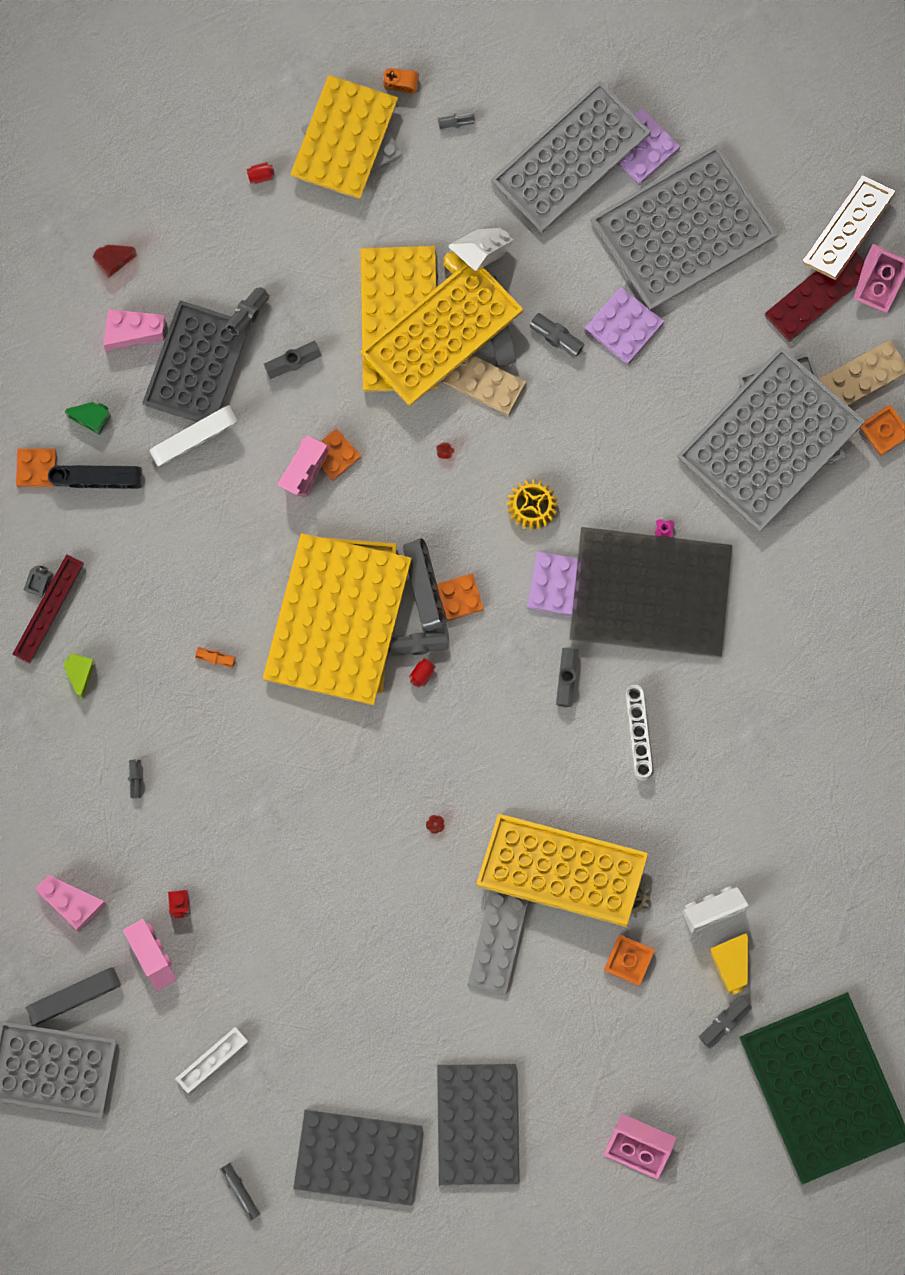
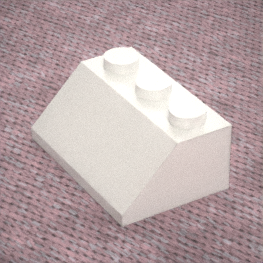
[448,228,514,271]
[682,886,748,933]

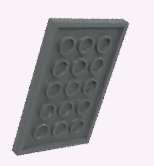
[142,300,251,422]
[437,1064,518,1185]
[293,1110,422,1206]

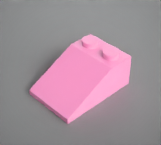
[854,243,905,313]

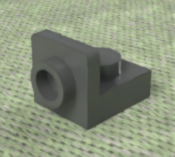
[24,565,53,597]

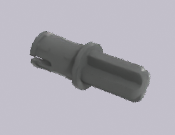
[438,113,475,130]
[128,759,143,799]

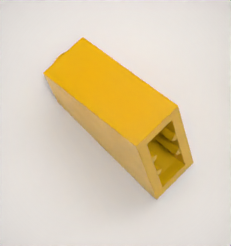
[709,933,748,995]

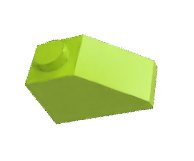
[64,653,95,699]

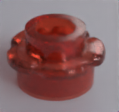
[436,442,455,459]
[426,815,445,834]

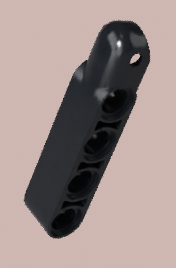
[48,465,142,489]

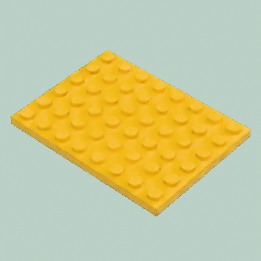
[262,533,412,706]

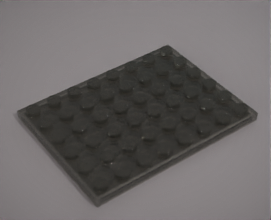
[569,527,732,658]

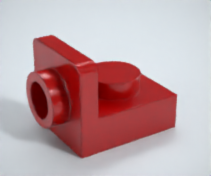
[168,890,190,918]

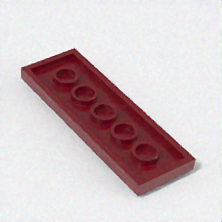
[764,252,865,342]

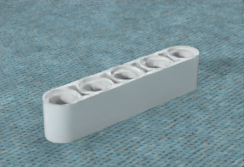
[149,405,238,467]
[625,685,652,781]

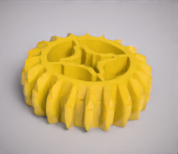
[507,479,558,530]

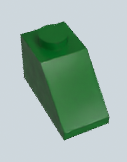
[65,402,111,435]

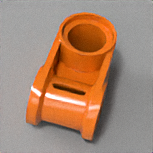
[383,68,419,94]

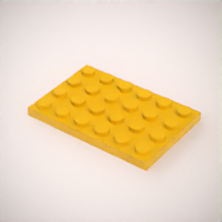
[290,74,398,200]

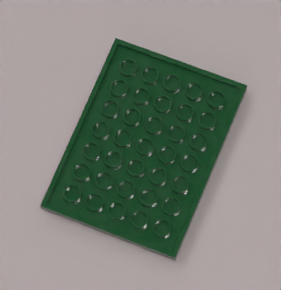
[739,992,905,1185]

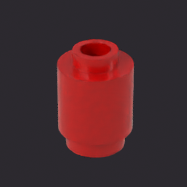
[246,162,275,184]
[409,658,436,688]

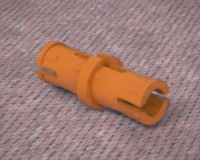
[195,647,236,668]

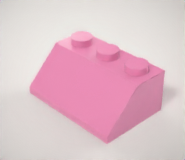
[604,1114,676,1179]

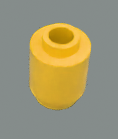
[443,252,466,273]

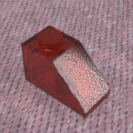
[92,245,137,278]

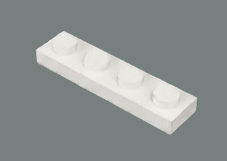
[175,1027,248,1094]

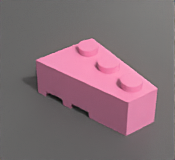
[103,309,166,352]
[277,435,331,498]
[35,875,106,932]
[123,919,177,991]

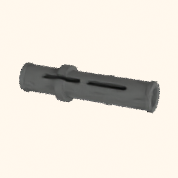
[220,1163,261,1221]

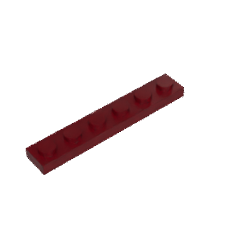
[12,554,84,664]

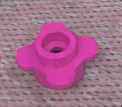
[655,519,675,539]

